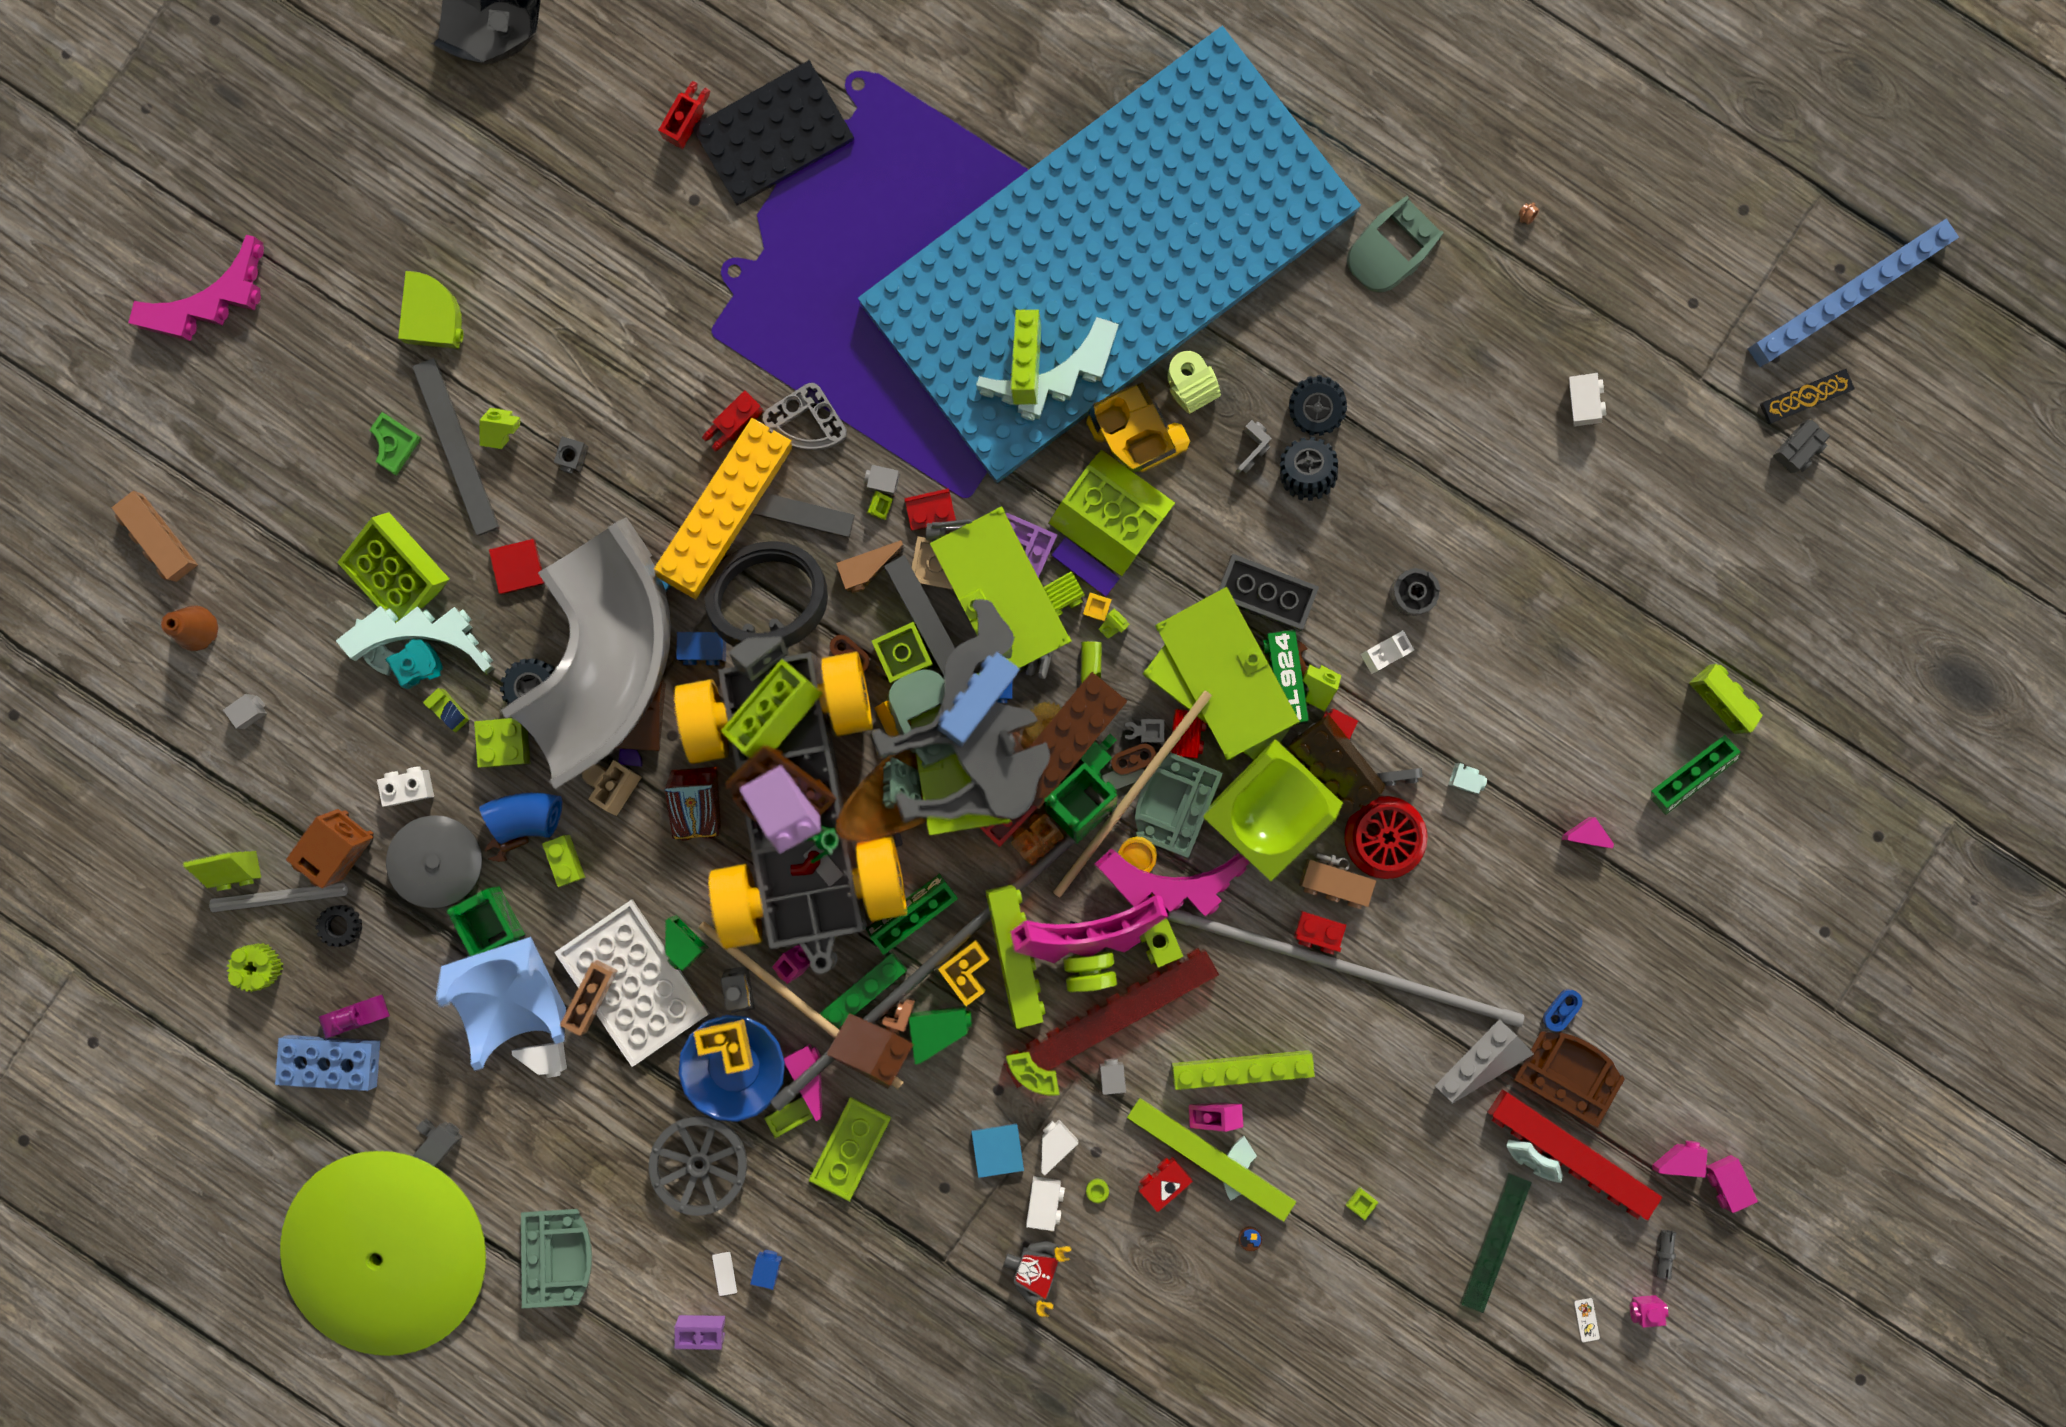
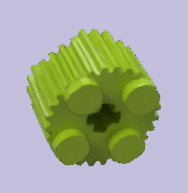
[227,943,283,992]

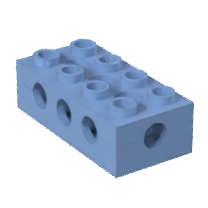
[275,1035,380,1091]

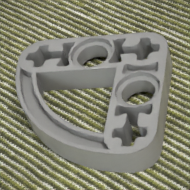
[763,383,847,450]

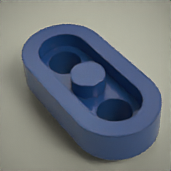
[1543,989,1582,1032]

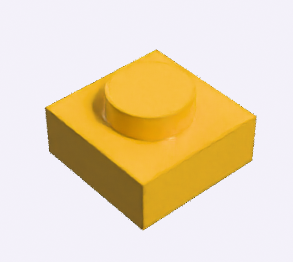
[1083,593,1112,622]

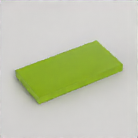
[808,1096,891,1202]

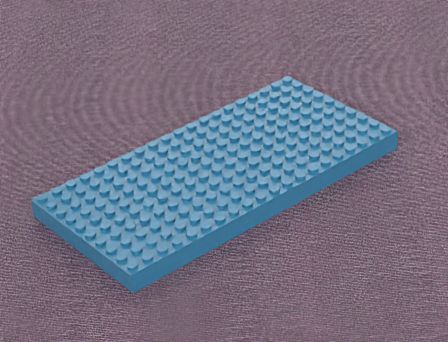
[858,25,1361,484]

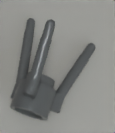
[926,519,972,542]

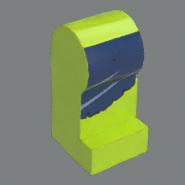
[423,688,470,732]

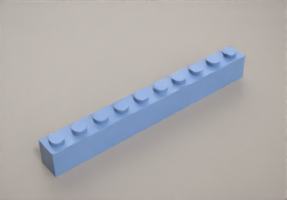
[1748,219,1959,367]

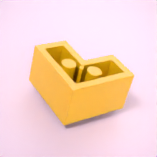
[938,940,990,1006]
[694,1019,753,1074]

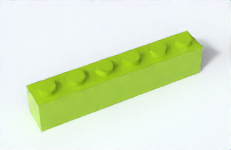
[985,884,1046,1029]
[1172,1050,1315,1090]

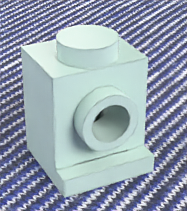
[1448,763,1487,794]

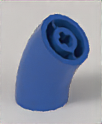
[479,793,562,844]

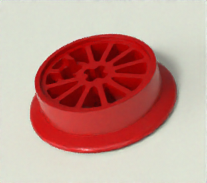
[1344,796,1427,879]

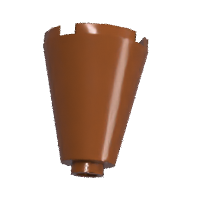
[161,605,218,651]

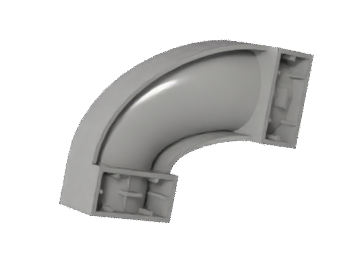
[501,517,671,789]

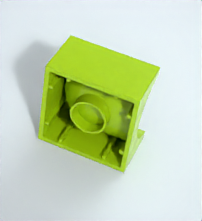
[1203,739,1343,881]

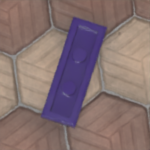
[1051,537,1120,597]

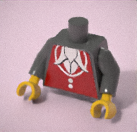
[1003,1240,1071,1317]

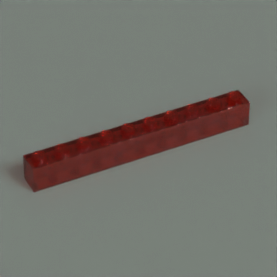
[1003,948,1219,1088]

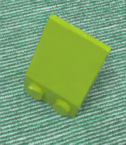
[183,851,262,891]

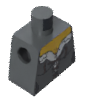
[721,966,755,1013]

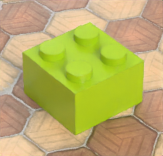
[872,622,934,685]
[474,718,531,768]

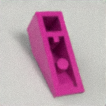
[784,1044,822,1121]

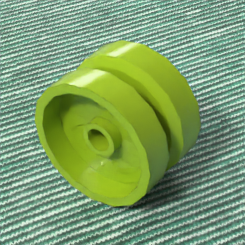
[1063,951,1117,992]

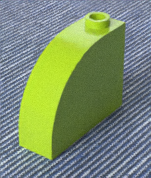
[398,271,464,349]

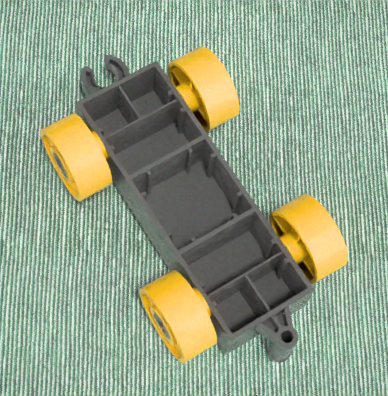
[675,619,907,974]

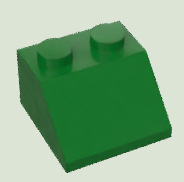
[665,915,709,971]

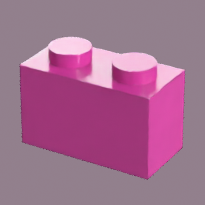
[1706,1155,1758,1213]

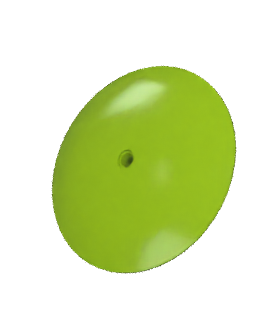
[280,1151,486,1356]

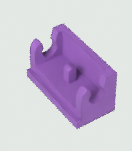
[675,1315,725,1350]

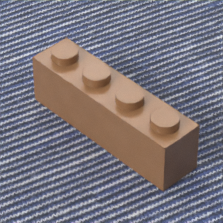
[111,491,198,582]

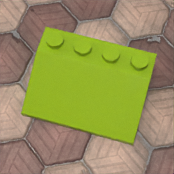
[337,512,450,622]

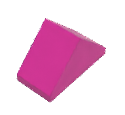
[1562,817,1614,849]

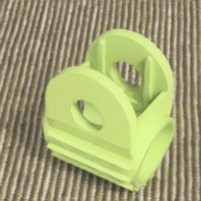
[1167,351,1221,414]

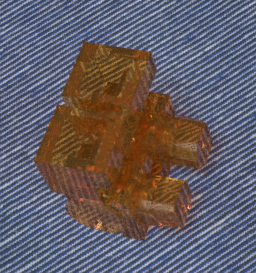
[1011,813,1065,866]

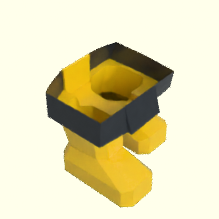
[1086,382,1190,473]

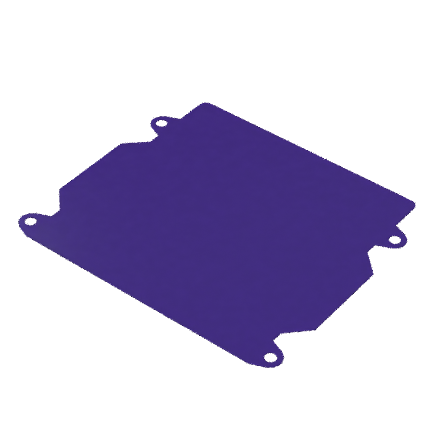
[712,70,1029,498]

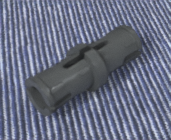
[1656,1229,1676,1280]

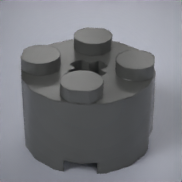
[1389,568,1440,616]

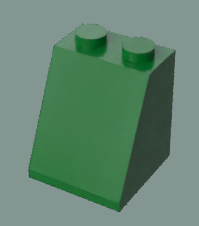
[909,1006,973,1065]

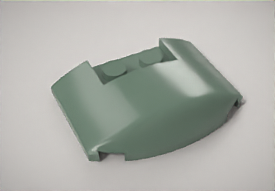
[1135,753,1223,858]
[521,1209,592,1308]

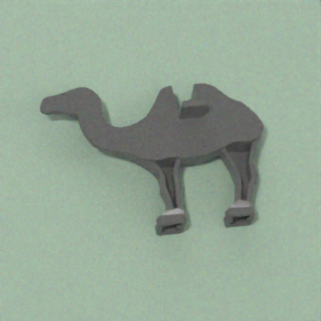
[870,599,1050,823]

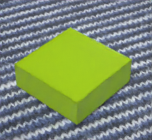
[1345,1187,1379,1221]

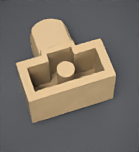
[582,760,642,816]

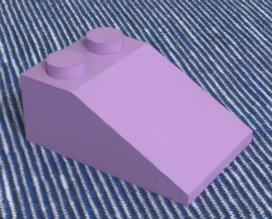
[740,765,821,853]

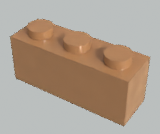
[1299,859,1376,909]
[560,960,618,1036]

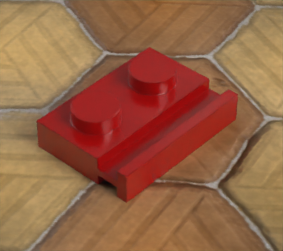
[904,488,956,531]

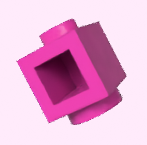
[772,944,810,984]
[1629,1295,1668,1328]

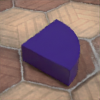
[618,749,643,767]

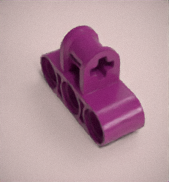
[318,994,390,1039]

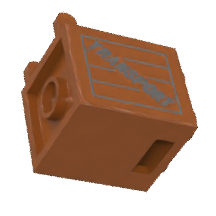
[286,809,374,889]

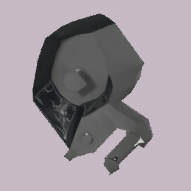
[430,0,541,64]

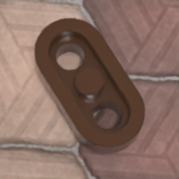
[830,635,870,672]
[1111,744,1156,776]

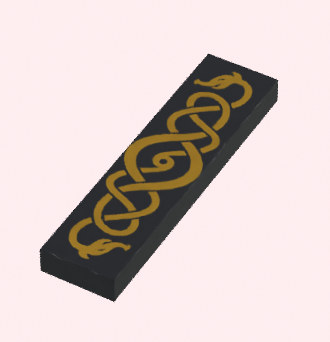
[1760,369,1855,425]

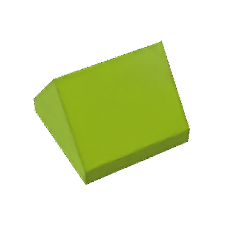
[866,491,893,520]

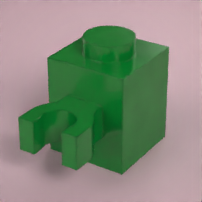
[1080,734,1116,771]

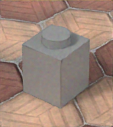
[864,465,900,496]
[223,694,267,729]
[1100,1059,1126,1095]

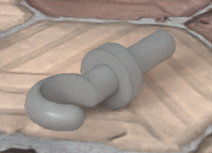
[1315,853,1350,871]

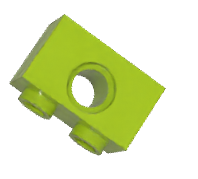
[1139,918,1183,967]

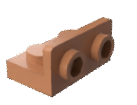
[882,998,916,1033]

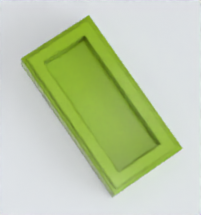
[764,1096,813,1138]

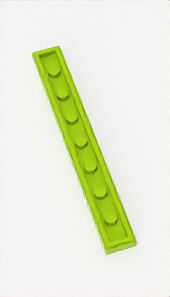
[1127,1097,1296,1222]

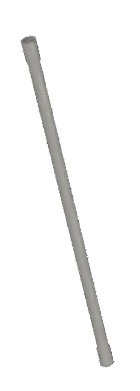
[1167,909,1524,1028]

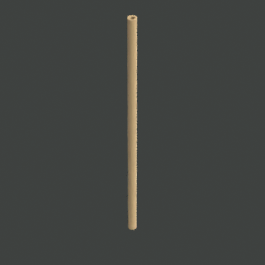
[1053,691,1212,897]
[698,921,903,1089]

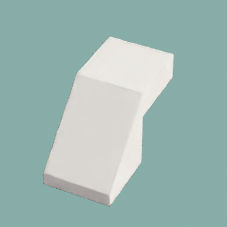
[1360,631,1414,674]

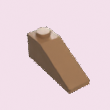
[836,540,904,593]

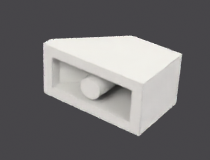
[512,1042,567,1078]
[1041,1120,1078,1175]

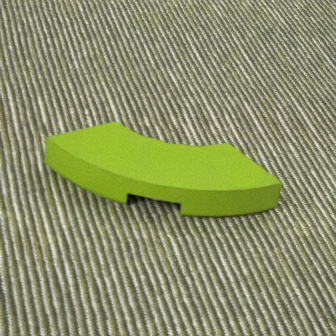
[1006,1052,1060,1096]

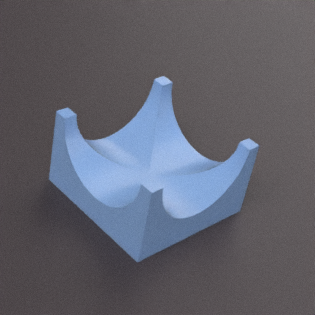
[436,937,566,1071]

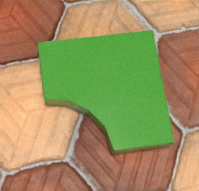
[369,412,422,476]

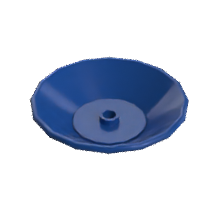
[678,1015,785,1122]

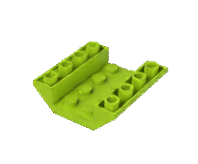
[1048,450,1175,577]

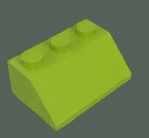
[1689,664,1763,734]

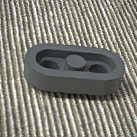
[1377,768,1423,786]

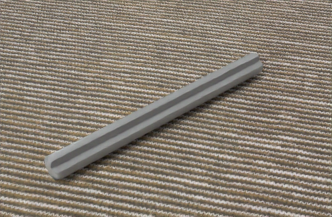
[209,882,348,912]

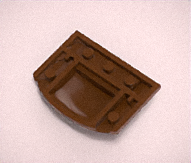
[726,745,836,824]
[1514,1031,1625,1128]

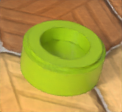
[1086,1178,1109,1203]

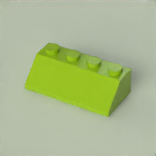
[721,659,822,758]

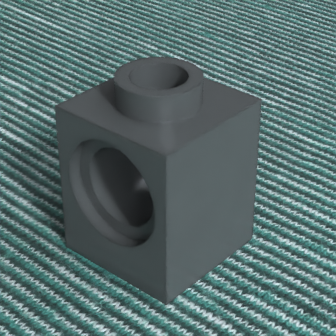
[554,436,588,474]

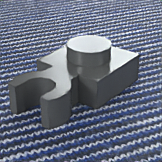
[1125,719,1164,743]

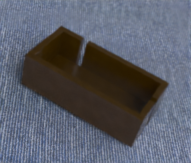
[1288,714,1386,820]

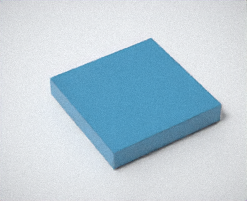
[972,1124,1024,1178]

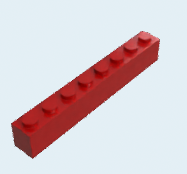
[1487,1089,1663,1221]

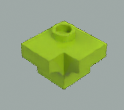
[479,408,520,449]
[1303,665,1342,711]

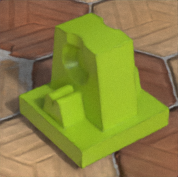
[1099,608,1130,639]

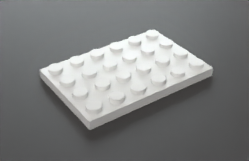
[554,899,710,1067]

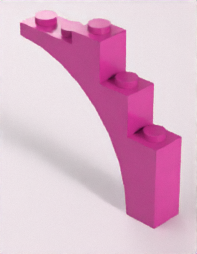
[128,235,264,341]
[1095,849,1250,916]
[1010,895,1168,963]

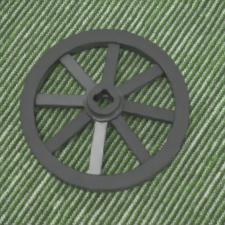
[649,1116,747,1216]

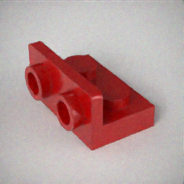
[1294,911,1347,955]

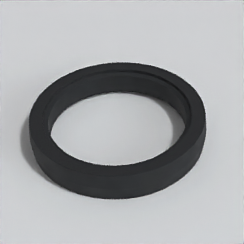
[705,541,828,648]

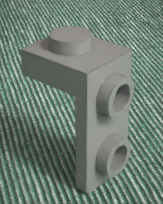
[1235,420,1272,475]

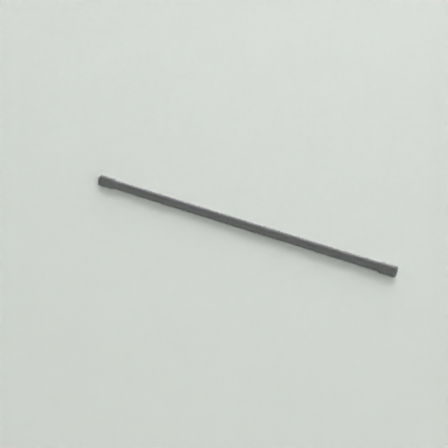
[770,833,1076,1111]

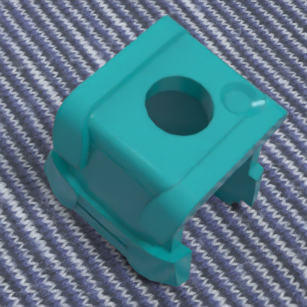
[385,639,443,689]

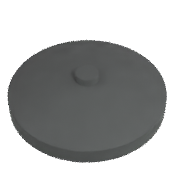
[386,816,482,908]

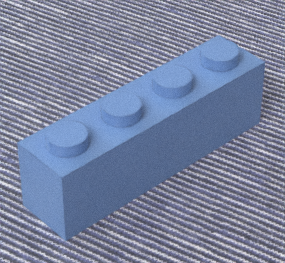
[938,652,1020,747]

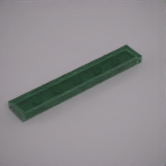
[1460,1173,1532,1313]

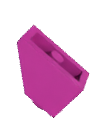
[1189,1103,1243,1132]
[1652,1141,1708,1178]

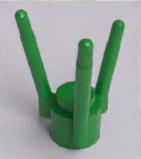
[804,826,838,864]

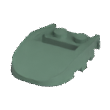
[1347,196,1444,292]
[887,670,955,769]

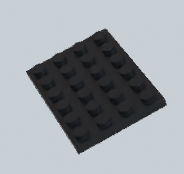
[693,60,855,206]

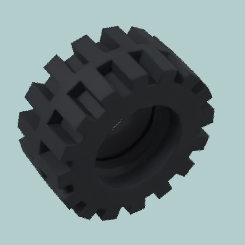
[315,905,362,947]

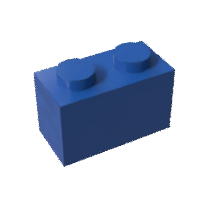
[676,632,726,666]

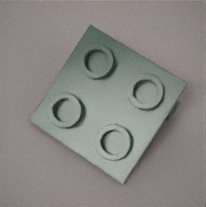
[883,757,922,809]

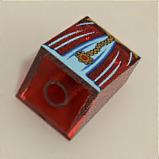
[665,767,721,841]

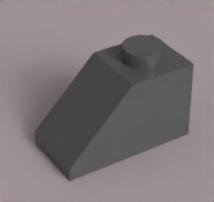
[729,637,788,682]

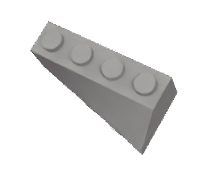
[1435,1019,1534,1104]

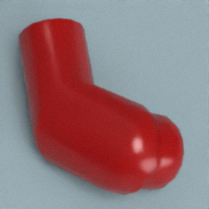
[790,851,821,876]

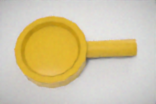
[1118,837,1157,897]

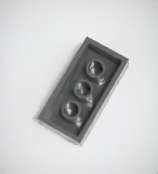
[1217,554,1319,632]

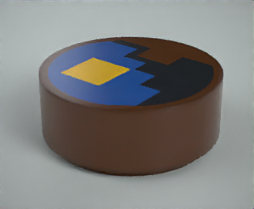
[1238,1226,1262,1251]

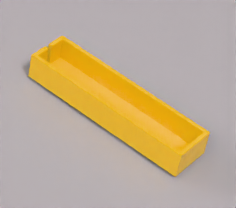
[654,418,792,600]

